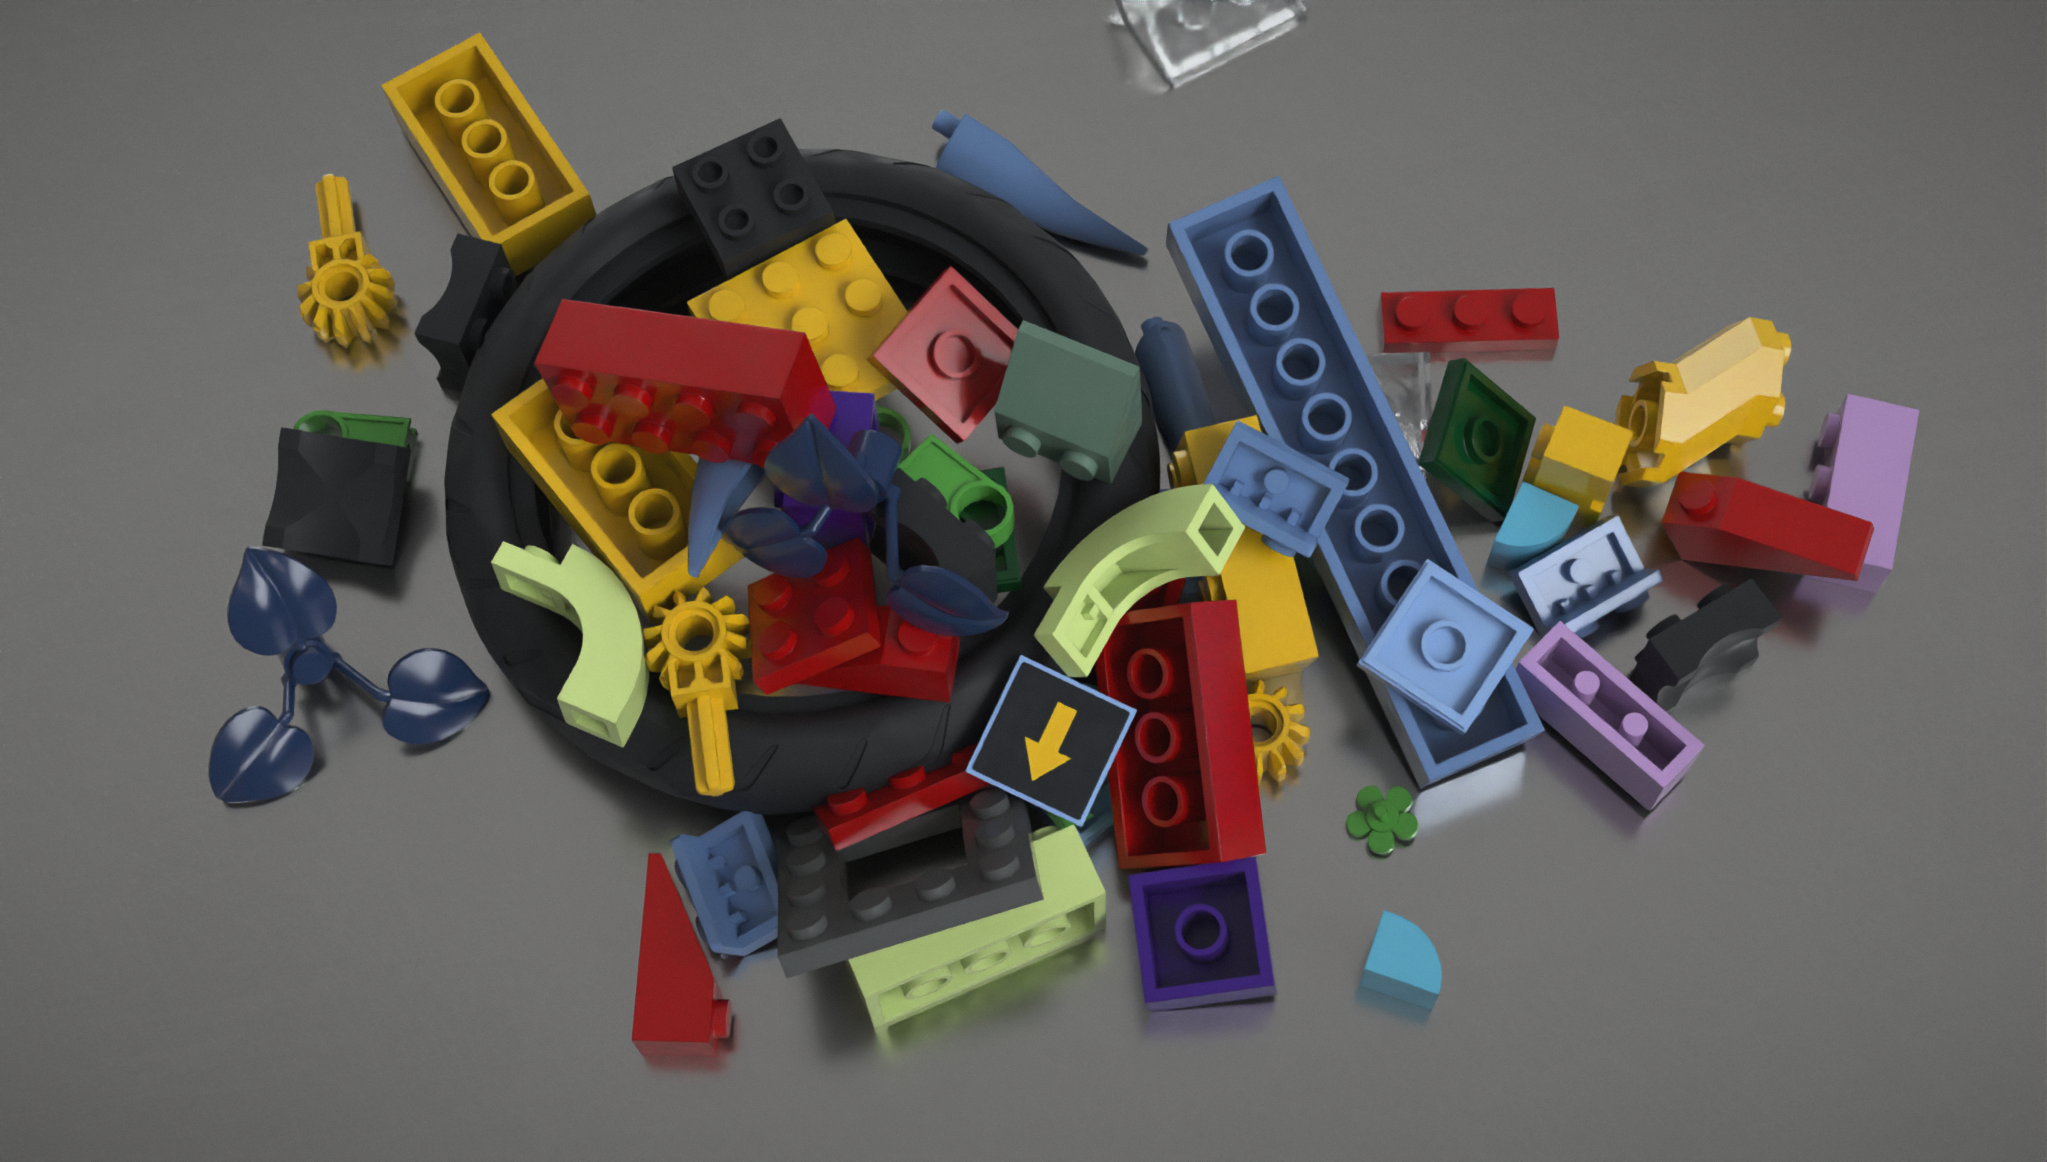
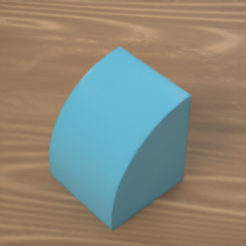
[1486,481,1579,570]
[1359,910,1442,1010]

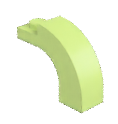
[1034,484,1245,677]
[491,541,649,748]

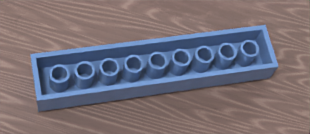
[1166,176,1545,789]

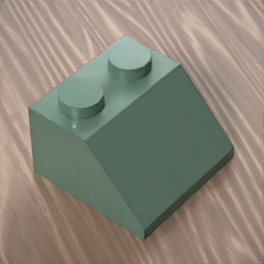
[994,320,1142,484]

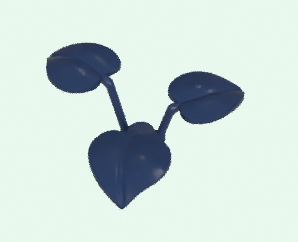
[721,414,1009,636]
[208,546,488,802]

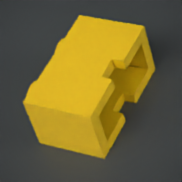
[1522,405,1634,529]

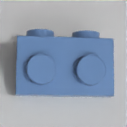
[1204,420,1350,558]
[1509,515,1664,639]
[670,811,778,956]

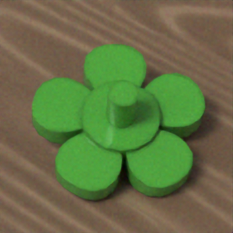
[1346,785,1419,854]

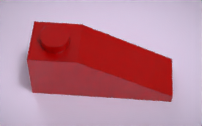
[1661,472,1874,581]
[795,605,960,703]
[632,853,731,1057]

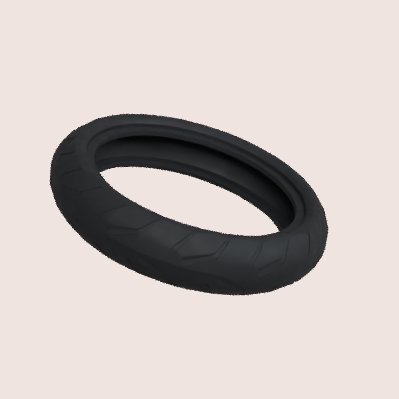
[444,149,1161,815]

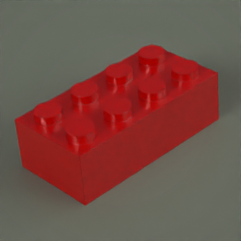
[534,299,837,469]
[1095,600,1267,869]

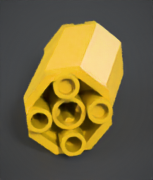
[1615,317,1791,488]

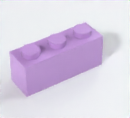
[1804,393,1919,593]
[1516,621,1705,812]

